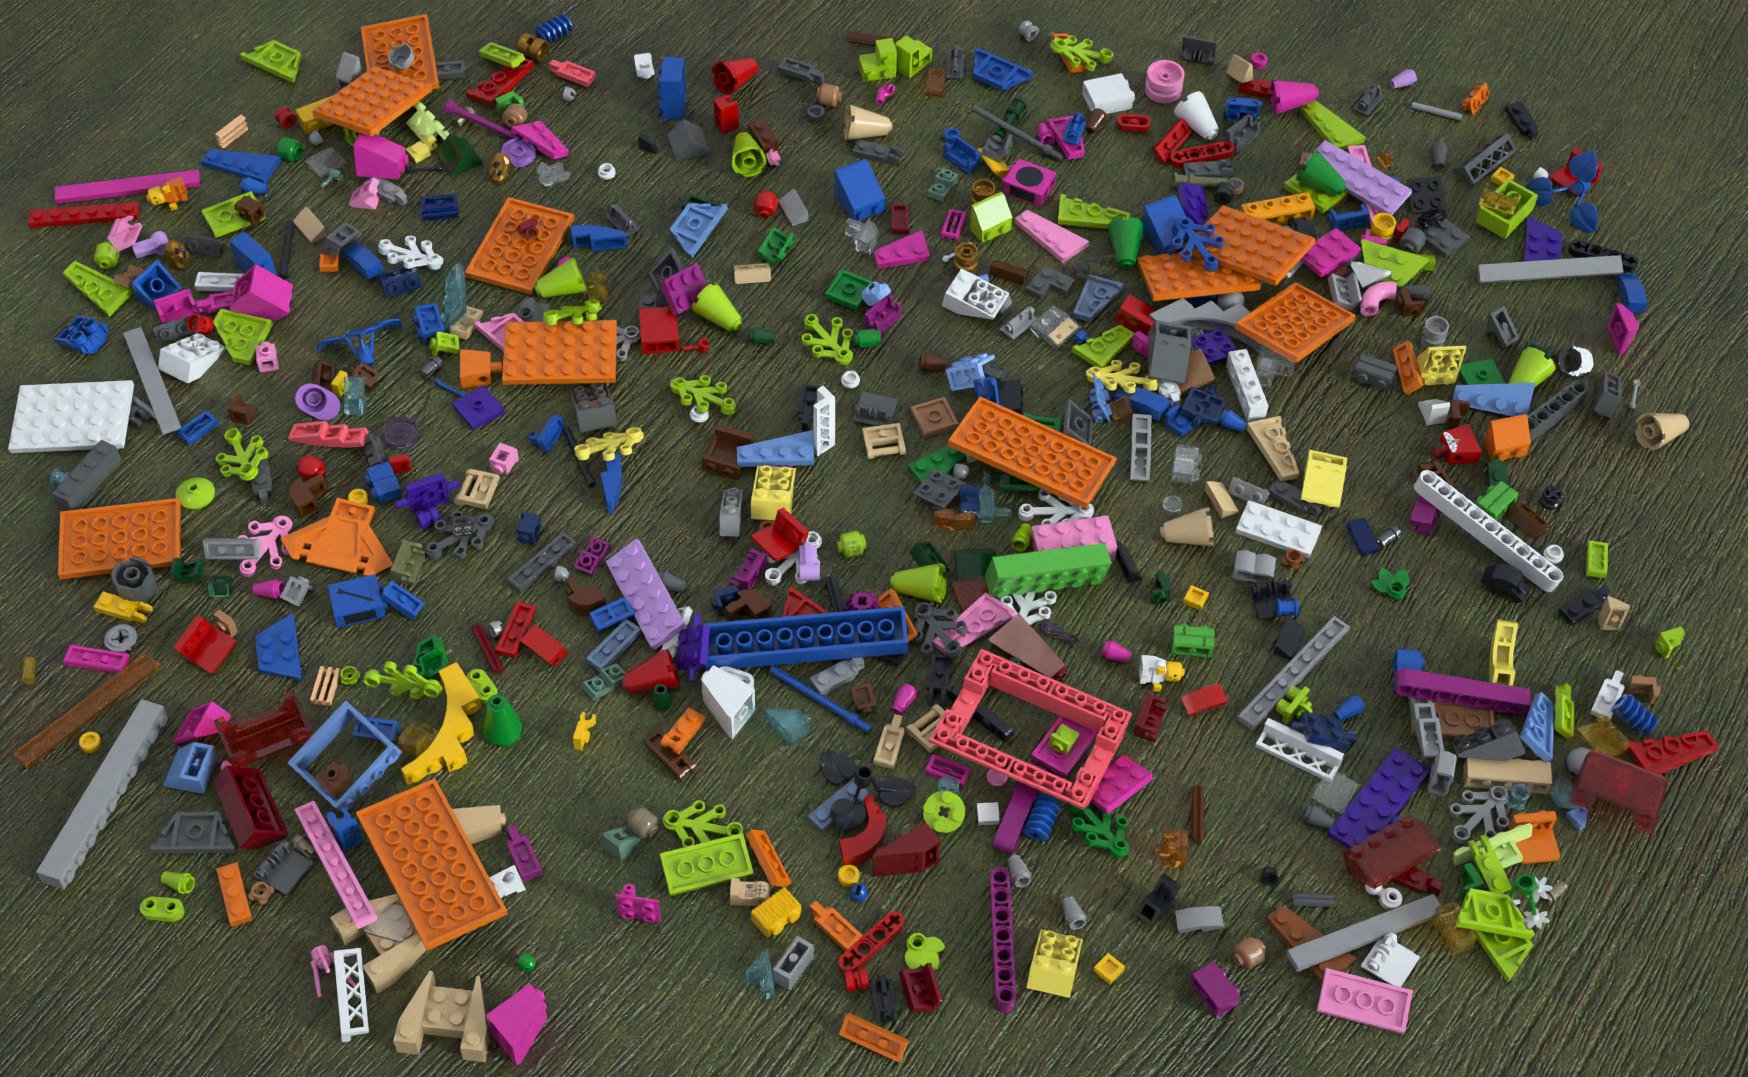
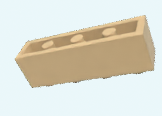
[1463,758,1552,794]

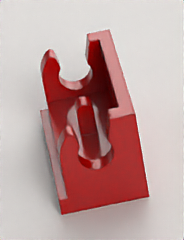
[713,95,739,134]
[520,624,568,667]

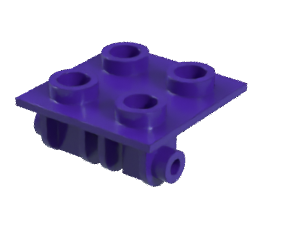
[1191,328,1237,365]

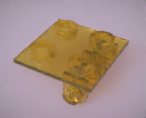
[1576,714,1630,759]

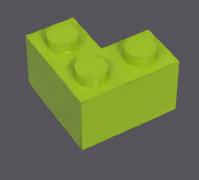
[895,35,932,79]
[859,38,897,82]

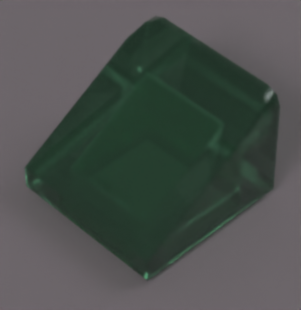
[208,576,233,598]

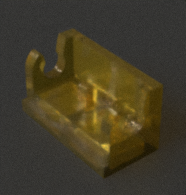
[1478,183,1521,215]

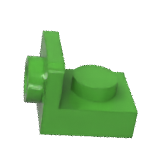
[495,91,524,115]

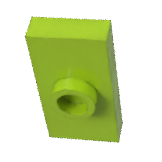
[1586,540,1608,579]

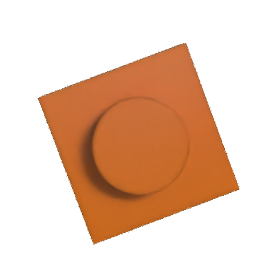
[319,253,340,272]

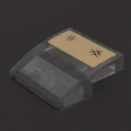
[1028,305,1081,351]

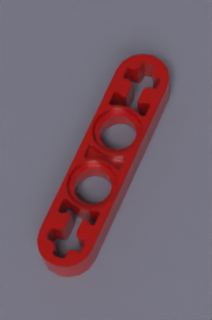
[1169,141,1235,168]
[838,911,904,973]

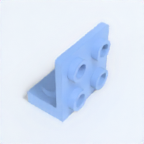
[946,353,995,391]

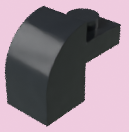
[1481,564,1529,603]
[1135,873,1182,927]

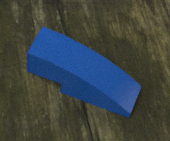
[571,225,628,252]
[339,243,383,280]
[1617,274,1648,313]
[1111,387,1170,421]
[600,454,622,514]

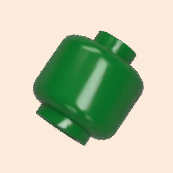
[275,137,303,162]

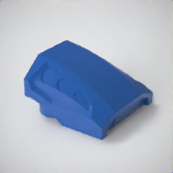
[1223,97,1262,122]
[53,315,108,354]

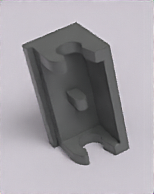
[1225,114,1260,153]
[322,223,360,258]

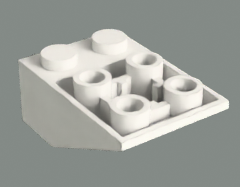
[942,269,1010,319]
[158,333,226,383]

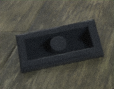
[1116,541,1142,583]
[1274,616,1305,660]

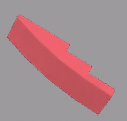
[288,421,369,448]

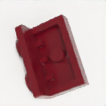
[899,963,942,1013]

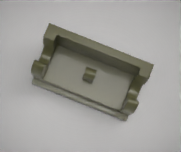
[391,539,426,586]

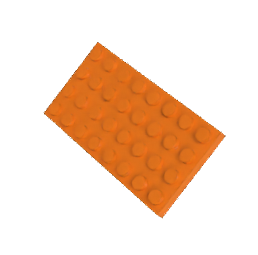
[947,396,1117,509]
[356,778,507,951]

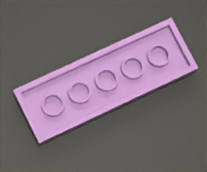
[1304,140,1412,215]
[606,538,687,650]

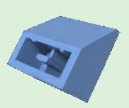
[163,742,219,794]

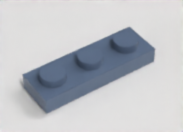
[586,619,642,672]
[808,778,868,833]

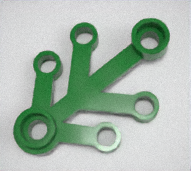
[1068,804,1130,858]

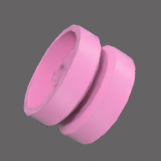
[1145,60,1185,104]

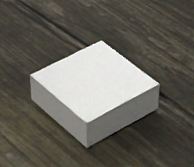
[977,802,1000,825]

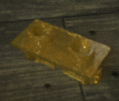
[588,266,608,305]

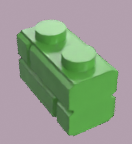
[1474,481,1519,521]
[1171,624,1214,657]

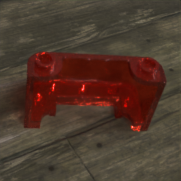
[214,689,312,768]
[1569,750,1667,835]

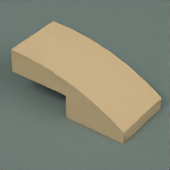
[450,306,483,340]

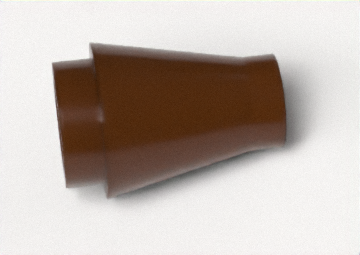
[1085,108,1106,134]
[919,353,947,371]

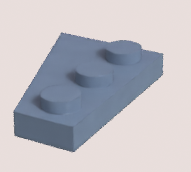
[1073,274,1124,322]

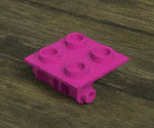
[615,884,661,923]

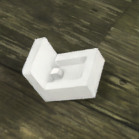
[634,53,654,78]

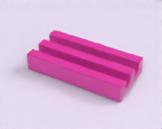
[941,209,967,242]
[925,754,971,789]

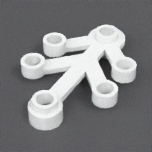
[378,236,443,270]
[1018,489,1094,525]
[765,531,822,586]
[1001,591,1057,625]

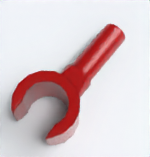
[683,338,709,353]

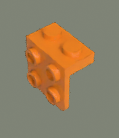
[1508,810,1560,864]

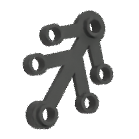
[425,511,495,560]
[913,602,968,658]

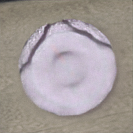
[381,416,420,450]

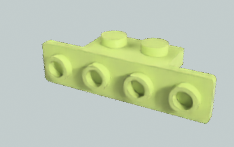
[406,101,450,143]
[1453,823,1533,868]

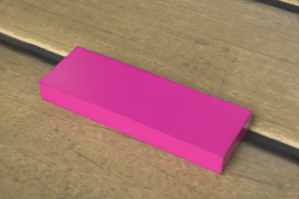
[63,645,130,674]

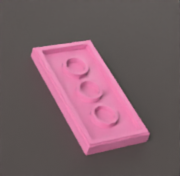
[1316,968,1413,1034]

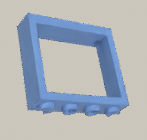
[288,701,402,813]

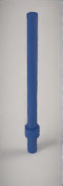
[770,666,873,733]

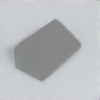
[778,189,808,226]

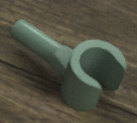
[320,169,343,189]

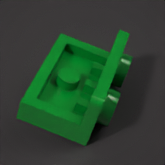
[756,226,795,266]

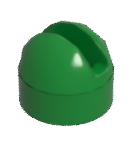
[516,952,536,972]

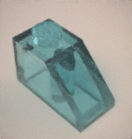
[765,707,811,746]

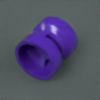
[415,504,441,530]

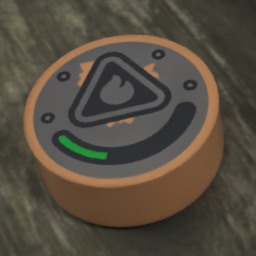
[1227,178,1244,195]

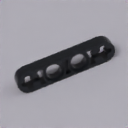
[1568,239,1639,273]
[948,685,1014,742]

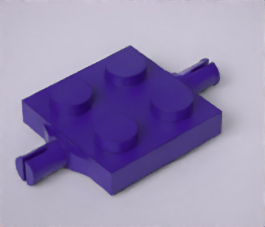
[395,472,461,514]
[676,613,710,682]

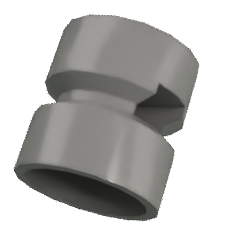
[1420,316,1449,349]

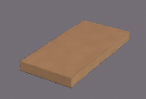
[1410,701,1494,739]

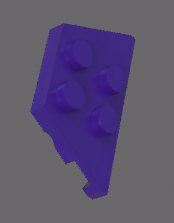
[1178,182,1209,226]
[1523,216,1562,262]

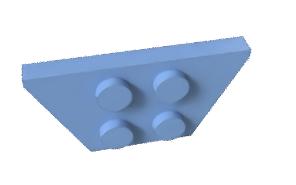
[670,203,728,259]

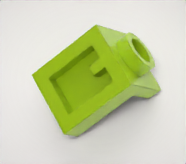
[429,331,459,357]
[1655,627,1685,659]
[1049,724,1080,755]

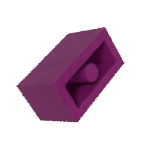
[1190,961,1240,1018]

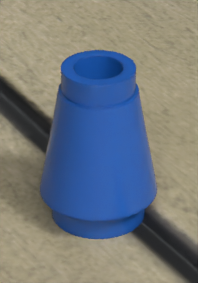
[241,177,268,195]
[1218,409,1247,433]
[1333,695,1365,721]

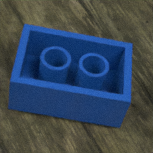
[657,57,687,120]

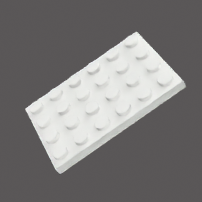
[8,380,134,453]

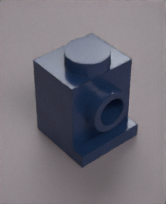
[516,511,542,545]

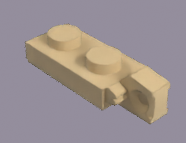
[874,714,905,769]

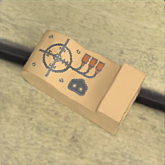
[730,878,771,906]

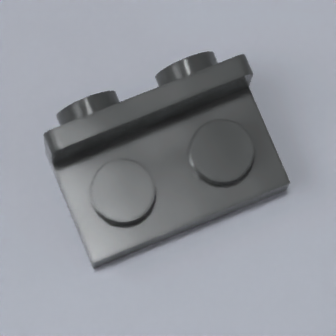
[981,133,1013,163]

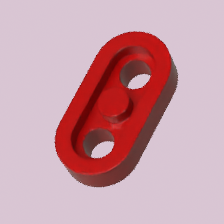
[1116,114,1151,132]

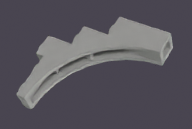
[1149,298,1268,355]

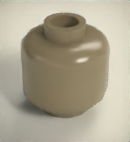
[626,807,658,839]

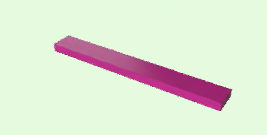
[55,169,200,204]

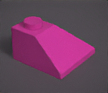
[1607,303,1639,355]
[173,701,231,744]

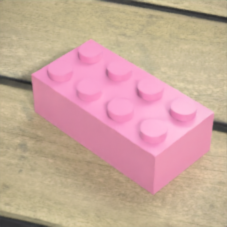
[1030,516,1117,561]

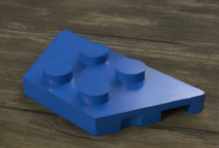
[973,48,1033,91]
[255,614,303,682]

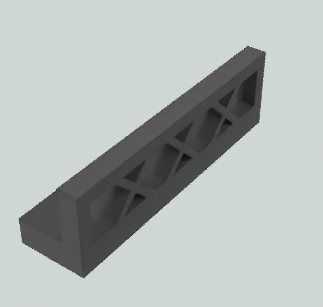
[1453,133,1517,185]

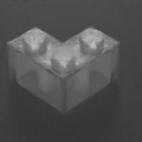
[1255,344,1295,388]

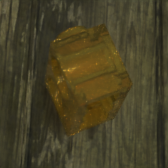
[1432,900,1477,956]

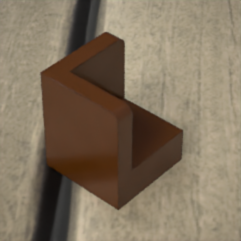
[228,393,258,425]

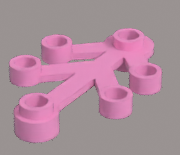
[238,516,292,577]

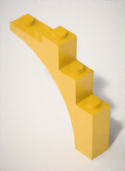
[401,662,481,785]

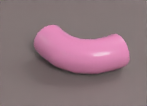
[1360,281,1397,316]

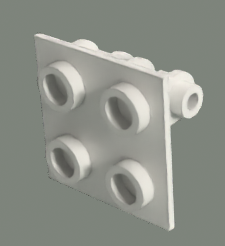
[1361,932,1420,987]

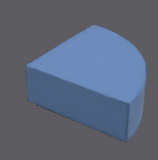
[1565,803,1587,831]

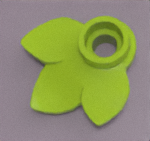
[905,933,945,970]

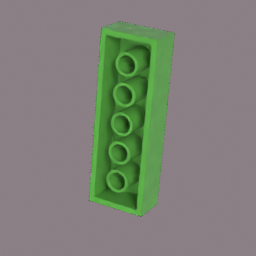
[984,543,1112,598]

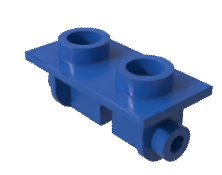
[1062,112,1086,145]

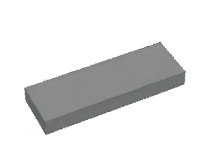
[202,538,262,559]

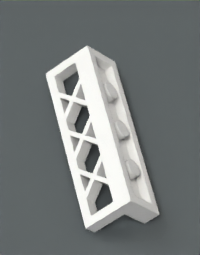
[813,386,835,456]
[1255,718,1344,783]
[334,948,369,1042]

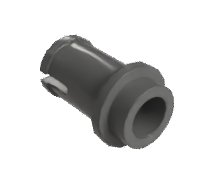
[419,356,443,379]
[1375,526,1401,548]

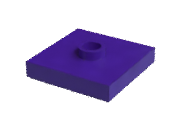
[452,386,505,431]

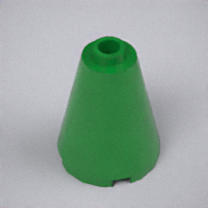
[1296,151,1347,197]
[1108,217,1144,269]
[481,694,523,747]

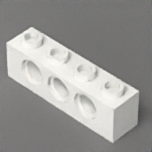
[1226,349,1268,423]

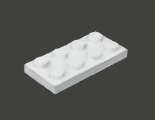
[1235,500,1322,559]

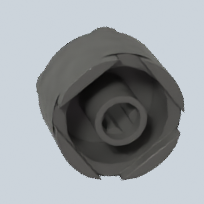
[111,557,157,603]

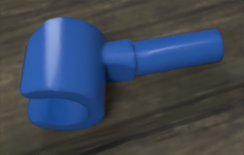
[1074,331,1090,345]

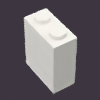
[1082,73,1135,114]

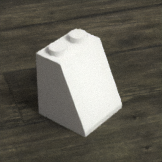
[701,665,755,739]

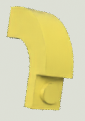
[1489,619,1518,686]

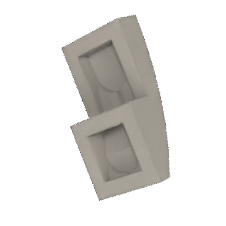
[1175,906,1224,934]

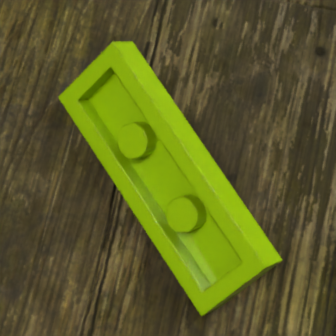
[479,42,525,68]

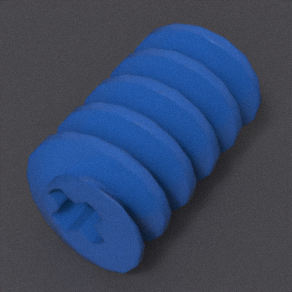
[535,14,573,44]
[1611,694,1659,737]
[1023,794,1060,842]

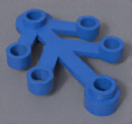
[1172,217,1224,272]

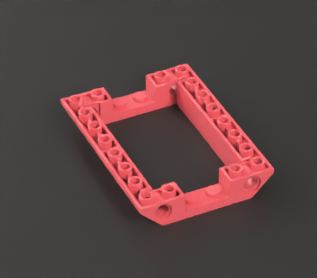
[929,649,1132,809]

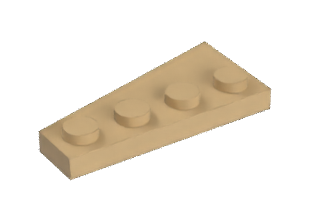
[1246,416,1299,481]

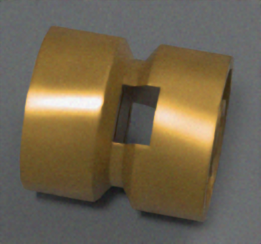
[517,33,549,62]
[971,179,995,206]
[954,243,978,274]

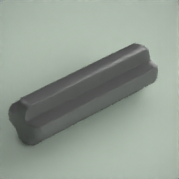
[1291,893,1334,907]

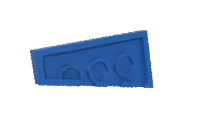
[201,149,281,183]

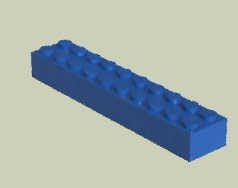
[706,606,909,671]

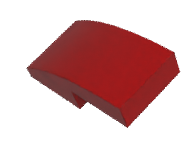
[1181,684,1229,717]

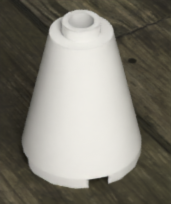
[1174,91,1219,140]

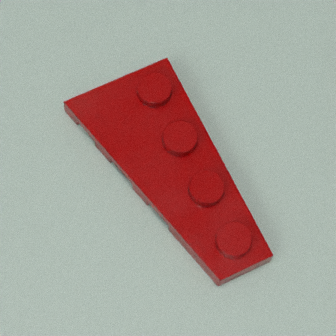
[465,58,534,106]
[1625,731,1719,779]

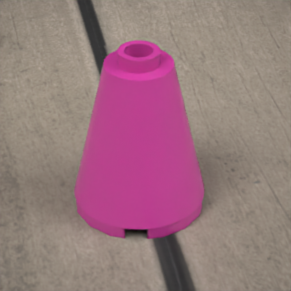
[1270,80,1319,114]

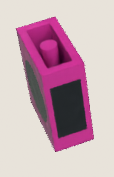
[1001,158,1057,208]

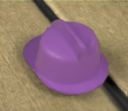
[295,383,340,421]

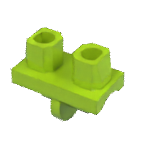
[1276,685,1313,724]

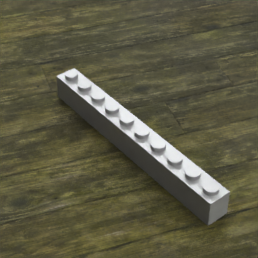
[36,699,168,890]

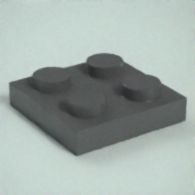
[1423,218,1470,259]

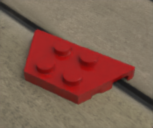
[782,587,829,617]

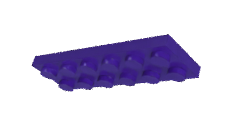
[1327,747,1431,859]

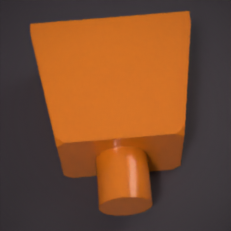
[460,350,503,389]

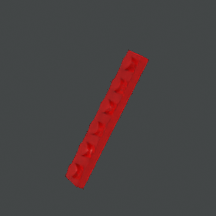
[28,202,139,228]

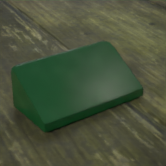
[910,542,950,574]

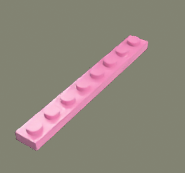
[294,801,377,929]

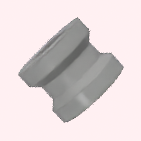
[1018,20,1039,42]

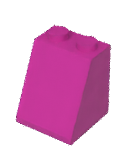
[354,133,408,179]
[230,264,293,321]
[486,984,547,1066]

